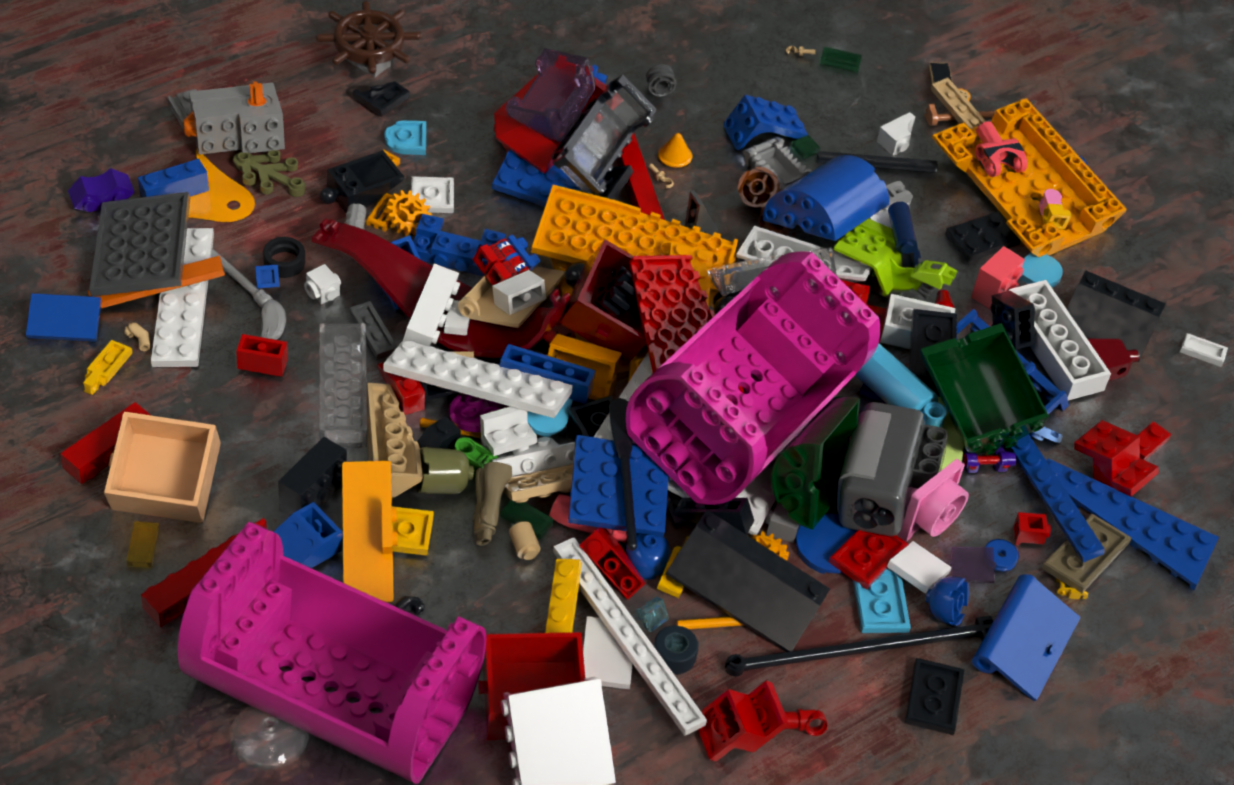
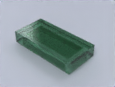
[820,47,862,73]
[500,500,554,539]

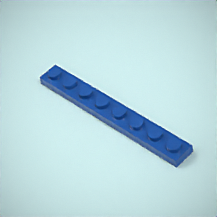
[1009,434,1104,563]

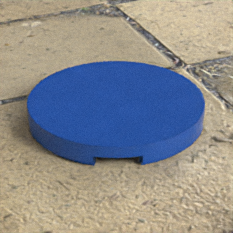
[796,513,857,575]

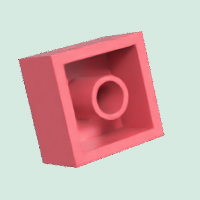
[971,246,1025,310]

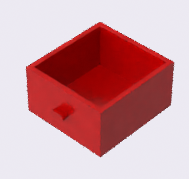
[478,632,586,741]

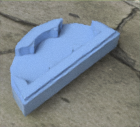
[1030,426,1063,443]

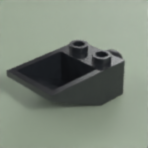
[319,150,405,213]

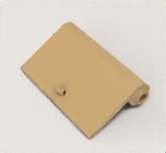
[458,266,566,328]

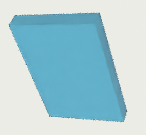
[853,568,911,633]

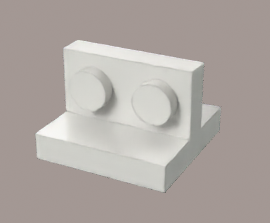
[480,406,537,456]

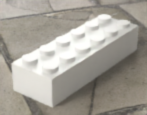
[1008,280,1111,400]

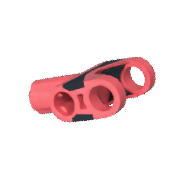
[975,121,1027,177]

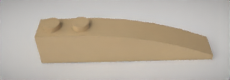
[367,383,423,497]

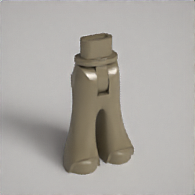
[472,462,512,546]

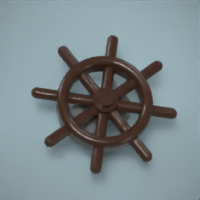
[316,1,422,77]

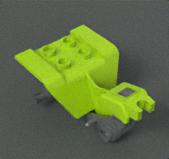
[830,219,958,301]

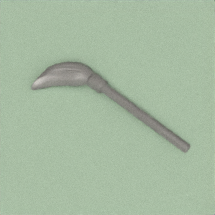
[211,248,286,340]

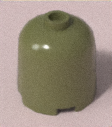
[417,447,474,494]

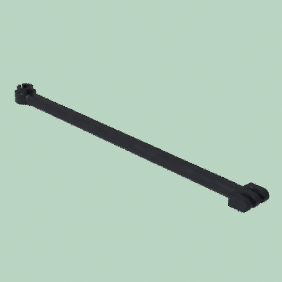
[725,616,993,677]

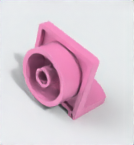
[897,459,969,542]

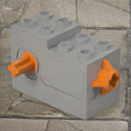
[183,81,285,155]

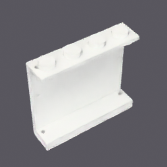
[501,676,616,785]

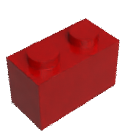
[236,334,288,377]

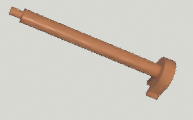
[924,104,995,126]

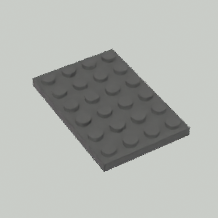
[89,192,190,297]

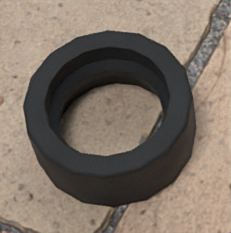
[263,237,305,278]

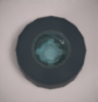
[654,625,699,675]

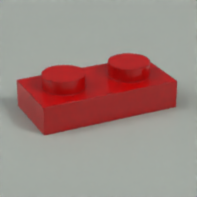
[1138,421,1171,460]

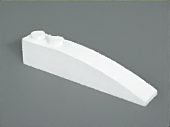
[736,226,872,281]

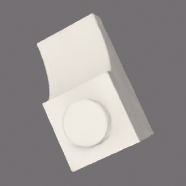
[877,112,915,156]

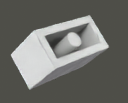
[492,270,546,315]

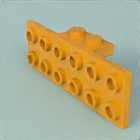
[342,461,397,603]

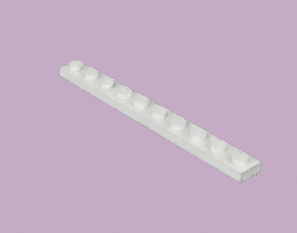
[553,537,707,736]

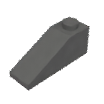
[684,190,718,235]

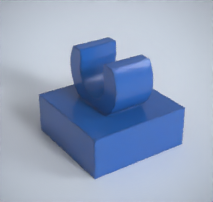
[255,264,280,288]

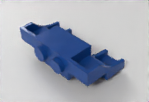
[413,214,506,276]

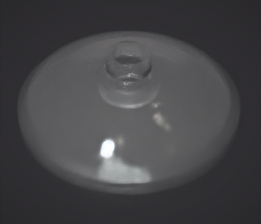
[230,706,309,769]

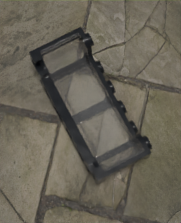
[551,74,657,196]

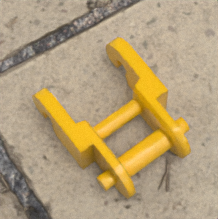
[1056,578,1088,599]

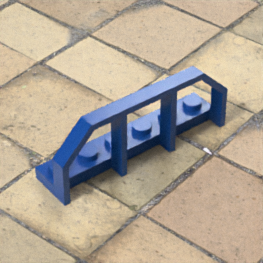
[956,309,1069,414]

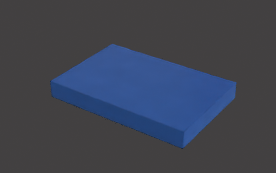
[26,293,102,342]

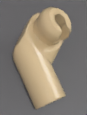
[124,323,151,351]

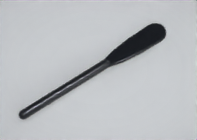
[609,398,637,551]

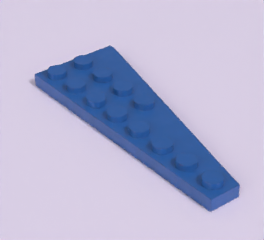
[1046,458,1219,590]

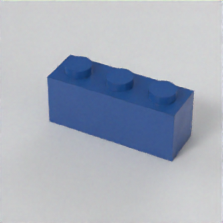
[138,159,209,197]

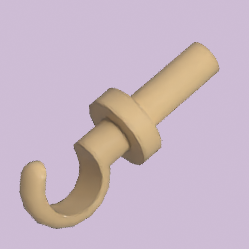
[785,46,816,56]
[649,164,674,189]

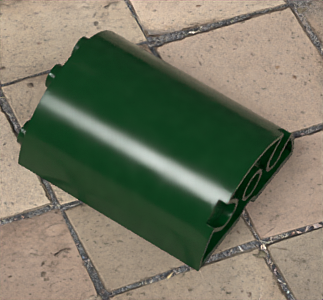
[920,323,1049,455]
[771,397,860,530]

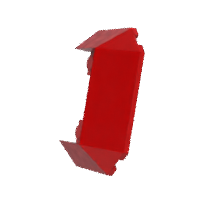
[494,64,624,174]

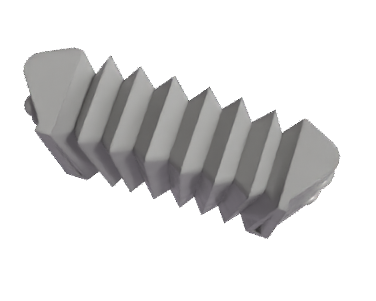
[743,137,812,190]

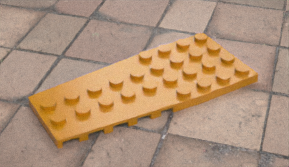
[531,185,738,292]

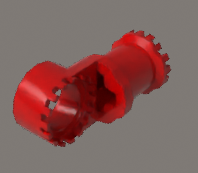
[785,709,828,736]

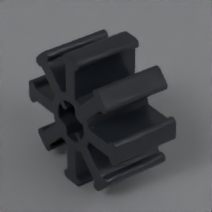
[595,266,637,316]

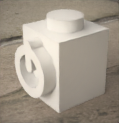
[304,264,341,304]

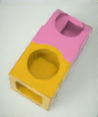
[1039,189,1071,229]

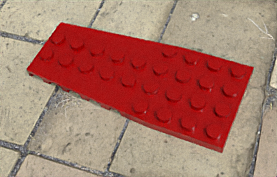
[629,255,745,403]

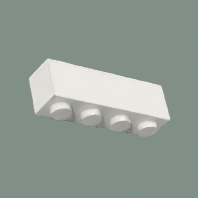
[403,264,460,346]

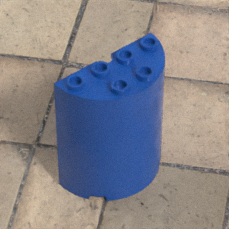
[763,155,889,241]

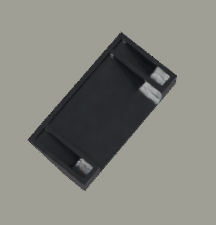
[665,510,830,652]

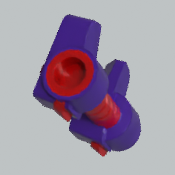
[962,447,1016,473]

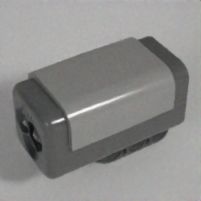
[837,402,948,536]

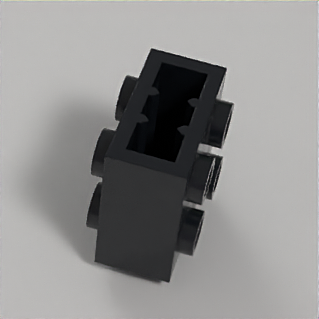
[990,291,1036,350]

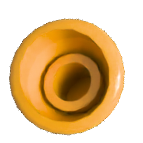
[658,133,692,168]

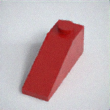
[377,362,425,415]

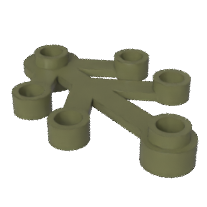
[233,150,306,197]

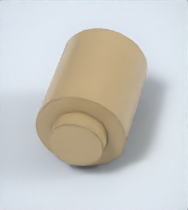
[509,522,541,560]

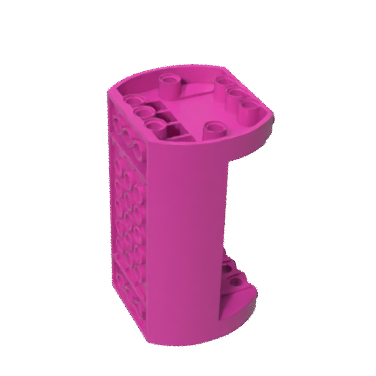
[626,251,880,505]
[178,522,486,784]

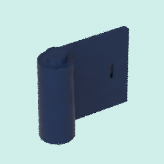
[888,201,921,268]

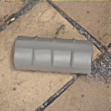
[344,204,367,230]

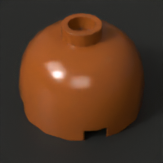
[737,167,781,210]

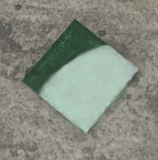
[791,135,821,159]

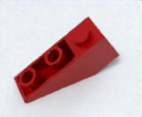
[579,527,646,600]

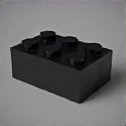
[278,436,347,517]

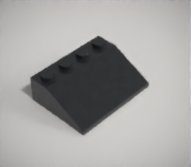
[1067,270,1166,362]

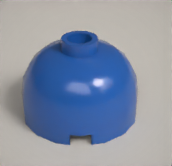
[625,533,672,580]
[926,576,969,626]

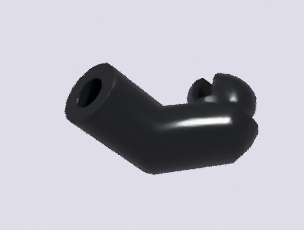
[393,596,426,615]

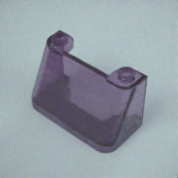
[505,48,595,142]

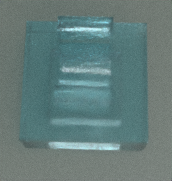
[636,596,669,632]

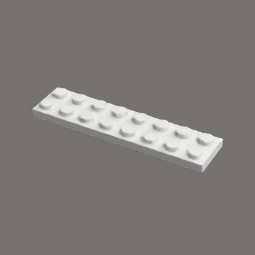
[151,228,214,367]
[383,340,572,418]

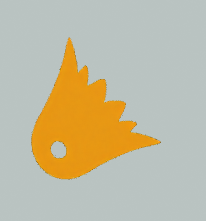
[188,148,255,222]

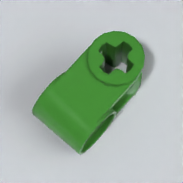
[455,437,499,476]

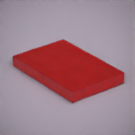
[829,530,909,589]

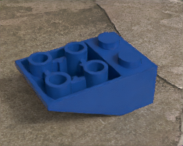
[274,502,343,568]

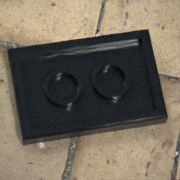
[904,658,965,735]

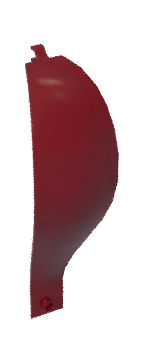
[312,218,570,358]

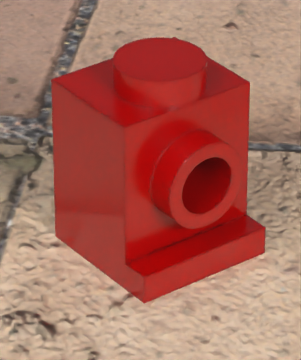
[1013,512,1051,545]

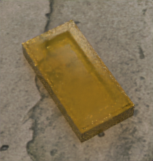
[127,521,159,568]

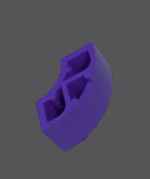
[68,168,134,212]

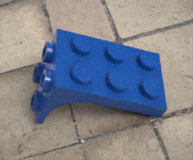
[723,95,808,151]

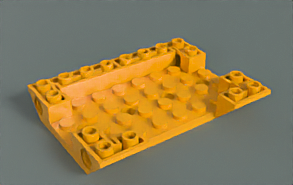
[932,98,1127,257]

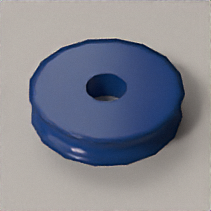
[983,539,1019,572]

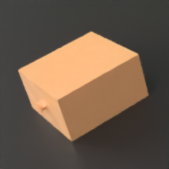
[104,412,221,523]

